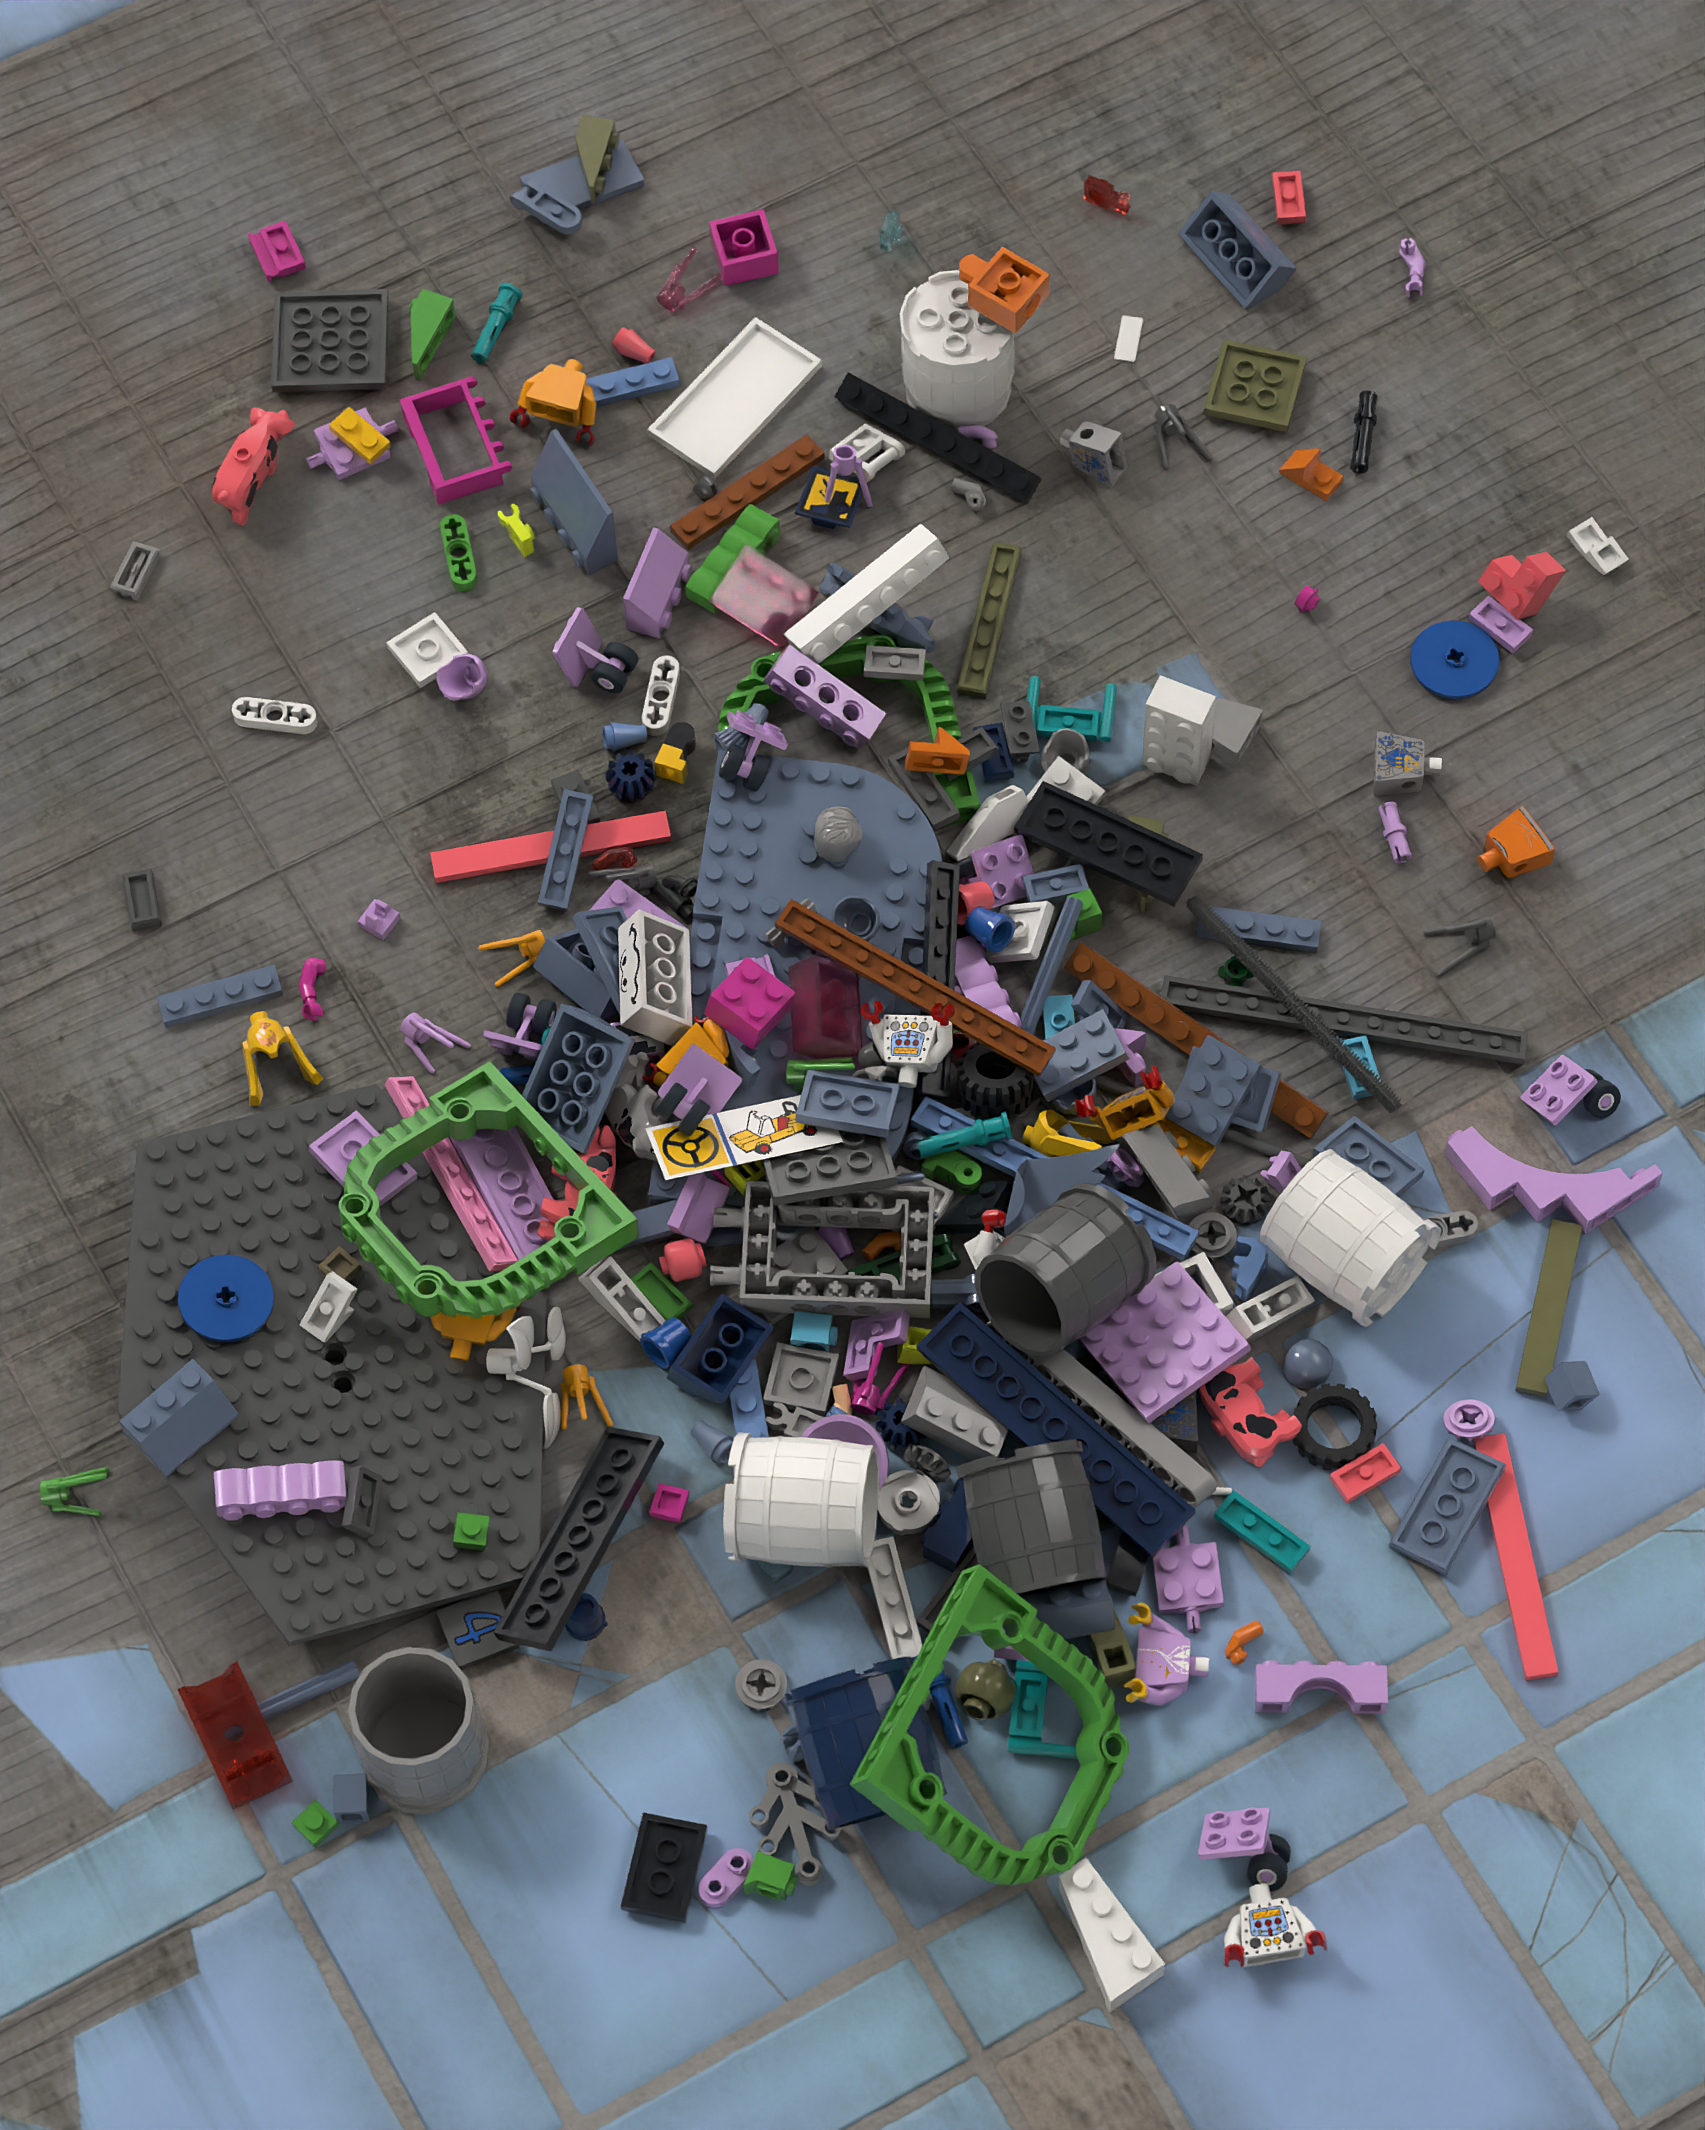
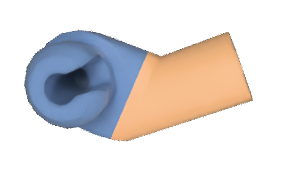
[825,1384,853,1417]

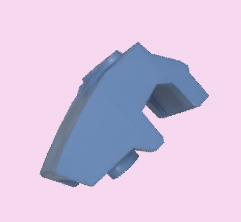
[1231,1236,1269,1302]

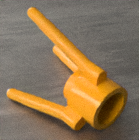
[478,930,545,987]
[560,1364,613,1430]

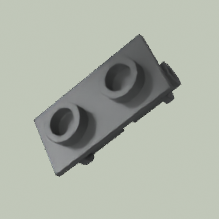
[1000,701,1040,763]

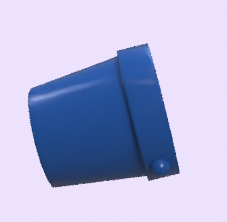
[965,906,1015,953]
[640,1317,692,1369]

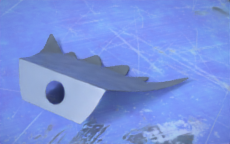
[1004,1144,1120,1236]

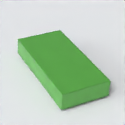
[631,1262,693,1321]

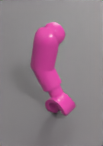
[298,957,326,1021]

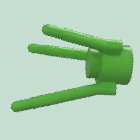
[786,1057,855,1092]
[40,1467,109,1516]

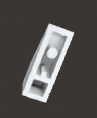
[578,1256,665,1341]
[1226,1275,1315,1343]

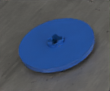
[1410,620,1499,699]
[178,1255,274,1343]

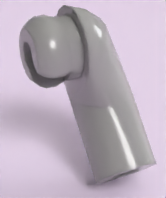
[951,478,986,511]

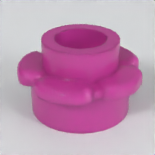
[1294,585,1320,612]

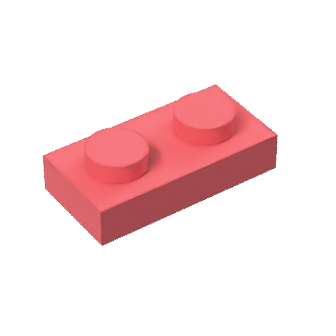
[1272,171,1306,225]
[1329,1443,1401,1504]

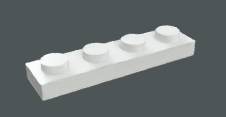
[867,1536,922,1662]

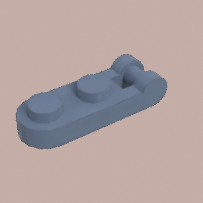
[510,178,582,234]

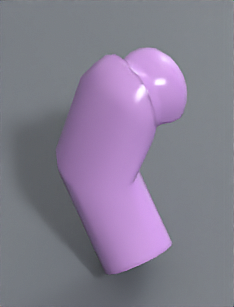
[958,425,998,449]

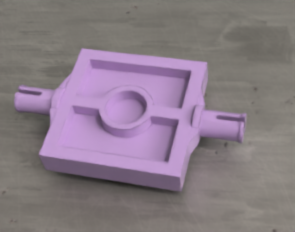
[305,407,399,480]
[1153,1525,1224,1633]

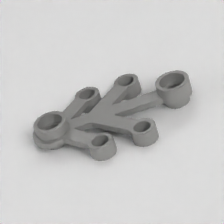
[749,1762,842,1886]

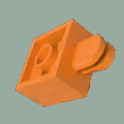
[959,246,1050,334]

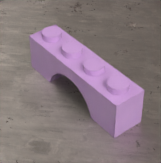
[1254,1661,1388,1714]

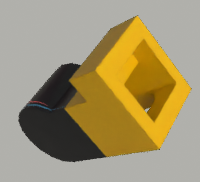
[654,722,696,784]

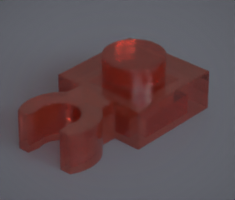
[1084,175,1131,215]

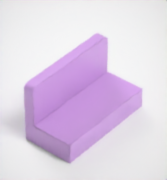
[667,1172,730,1244]

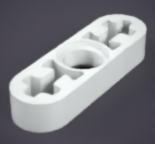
[642,656,680,736]
[232,697,318,734]

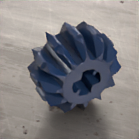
[605,749,656,802]
[875,1397,927,1451]

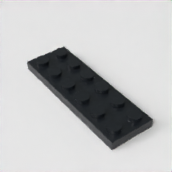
[1014,781,1203,907]

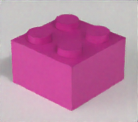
[709,209,779,286]
[704,956,796,1050]

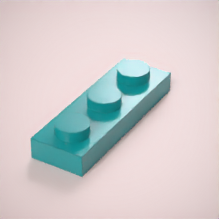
[1214,1490,1311,1574]

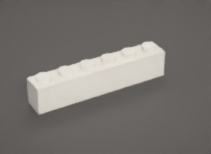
[784,524,950,664]

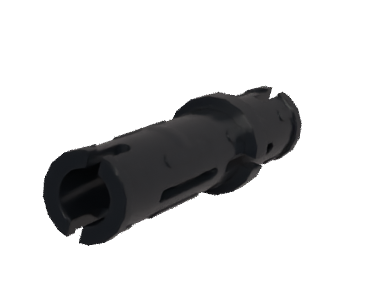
[1350,390,1378,474]

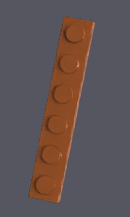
[670,434,825,550]

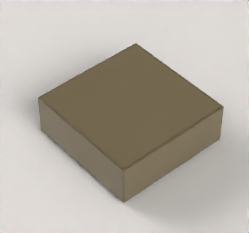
[318,1246,362,1283]

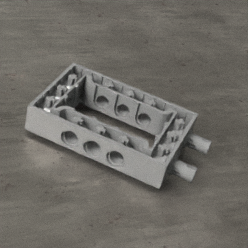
[710,1181,934,1318]

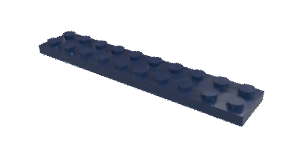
[916,1302,1196,1559]

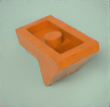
[1279,448,1344,502]
[905,727,970,775]

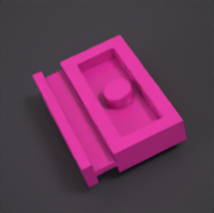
[247,220,306,282]

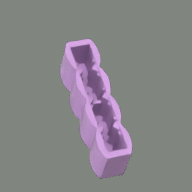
[954,935,1022,1045]
[214,1461,346,1521]

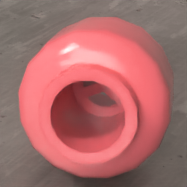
[659,1238,707,1282]

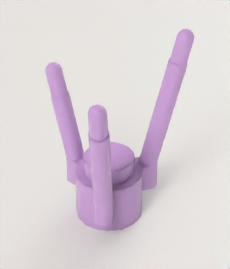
[825,445,872,508]
[400,1013,471,1074]

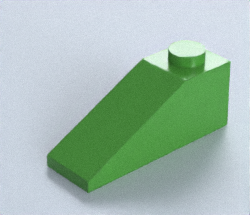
[409,289,456,380]

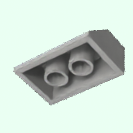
[1123,1125,1213,1224]
[901,1366,1008,1460]

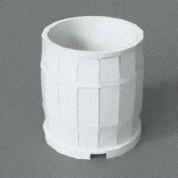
[900,270,1015,432]
[1260,1149,1441,1327]
[723,1432,879,1568]

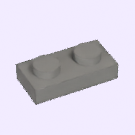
[864,646,926,681]

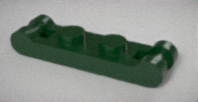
[846,1234,961,1286]

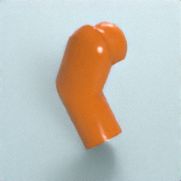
[862,1230,901,1261]
[1225,1620,1264,1665]

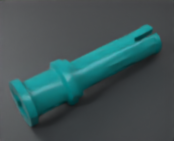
[471,283,523,364]
[917,1112,1013,1159]

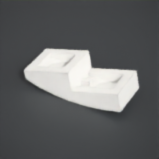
[1566,517,1629,575]

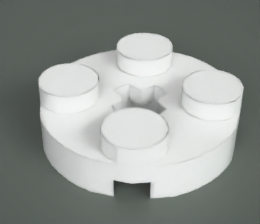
[878,1470,940,1535]

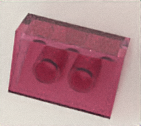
[709,544,819,649]
[789,955,863,1059]

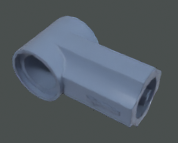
[932,1274,985,1313]

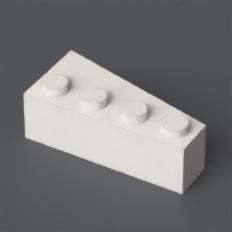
[1059,1858,1165,2013]

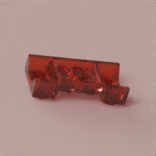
[177,1661,293,1810]

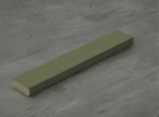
[957,542,1022,699]
[1515,1219,1583,1398]

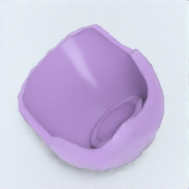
[436,654,487,701]

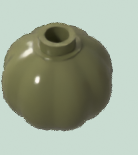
[955,1660,1016,1721]

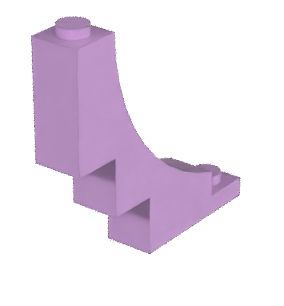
[1445,1126,1663,1234]

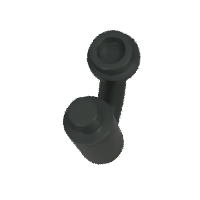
[653,875,698,920]

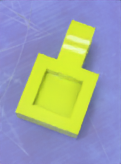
[498,503,535,557]

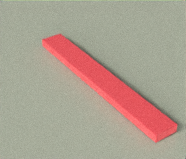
[430,811,671,883]
[1473,1433,1558,1681]

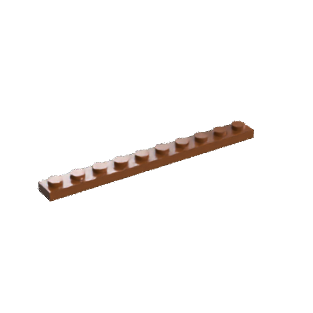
[775,899,1056,1077]
[1064,943,1329,1138]

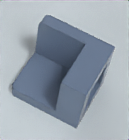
[1545,1361,1600,1411]
[333,1773,370,1823]

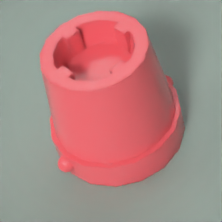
[957,881,994,925]

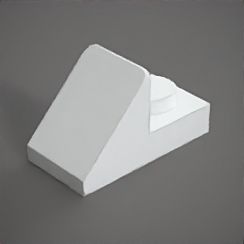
[300,1272,358,1343]

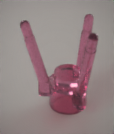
[656,248,722,311]

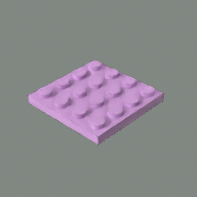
[1078,1261,1251,1424]

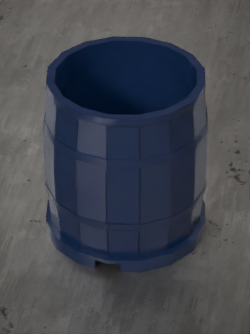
[785,1656,947,1830]

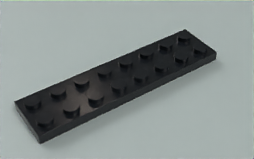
[493,1426,664,1651]

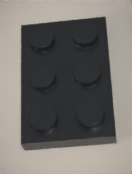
[621,1812,708,1923]

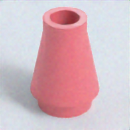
[612,327,656,364]

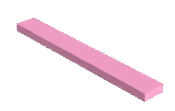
[384,1076,518,1272]

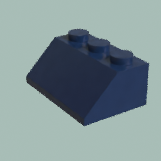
[667,1293,774,1404]

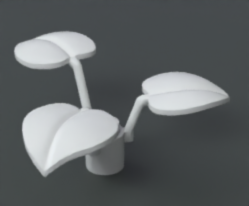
[487,1307,565,1449]

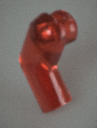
[591,847,637,871]

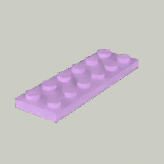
[450,1126,553,1261]

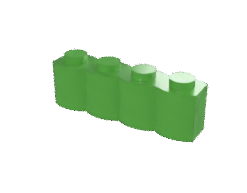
[685,504,782,614]

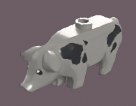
[605,1052,668,1162]

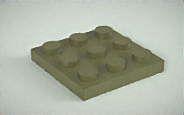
[1203,339,1307,432]

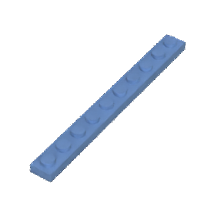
[911,1096,1199,1261]

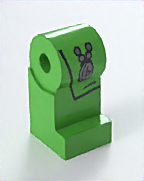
[921,1150,982,1195]

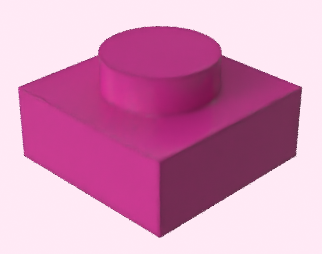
[650,1483,690,1524]

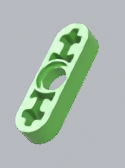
[440,514,477,592]

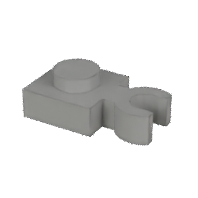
[766,1402,824,1437]

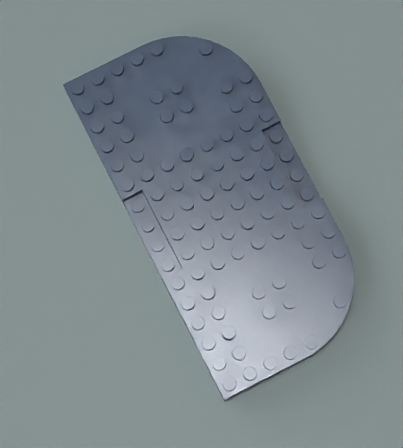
[648,750,942,1209]

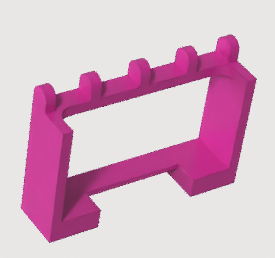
[399,376,512,505]

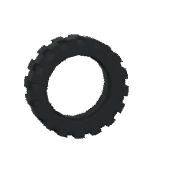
[1292,1383,1377,1470]

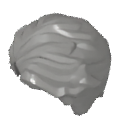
[1041,728,1091,774]
[814,806,863,863]

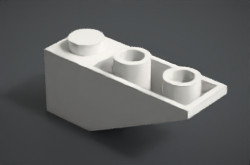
[946,785,1029,861]

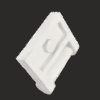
[829,424,905,483]

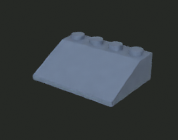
[529,429,619,575]
[522,1004,635,1154]

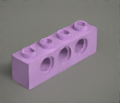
[763,645,886,750]

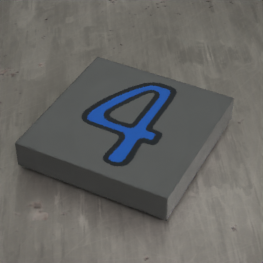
[436,1590,520,1670]

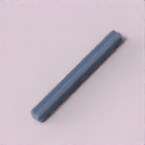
[1020,897,1083,1035]
[207,1660,360,1743]

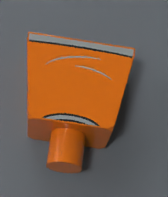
[1477,806,1555,878]

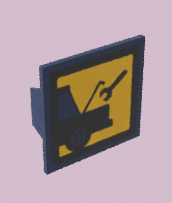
[795,466,863,529]

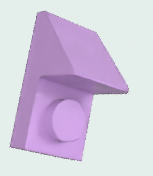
[1114,1028,1146,1088]

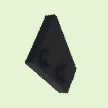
[935,1181,1013,1234]

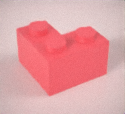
[1478,552,1566,620]

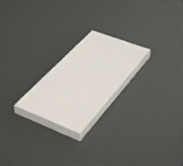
[647,317,822,480]

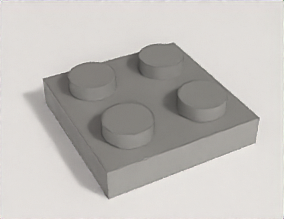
[763,1342,839,1416]

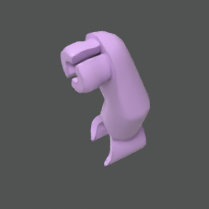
[1399,238,1426,297]

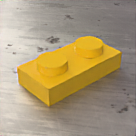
[329,407,391,465]

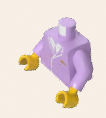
[1124,1603,1209,1706]

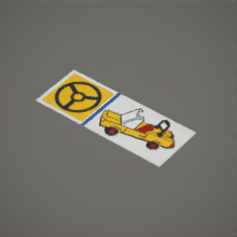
[645,1095,843,1180]

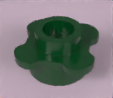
[1218,956,1254,987]

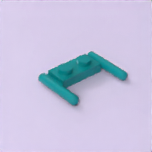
[1026,676,1117,743]
[1007,1660,1077,1759]

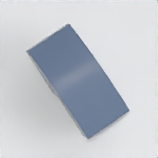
[722,1028,761,1091]

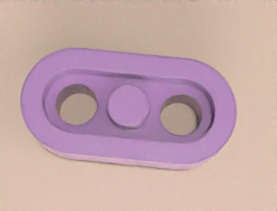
[698,1848,754,1908]

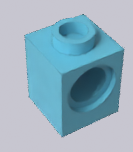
[790,1311,838,1352]

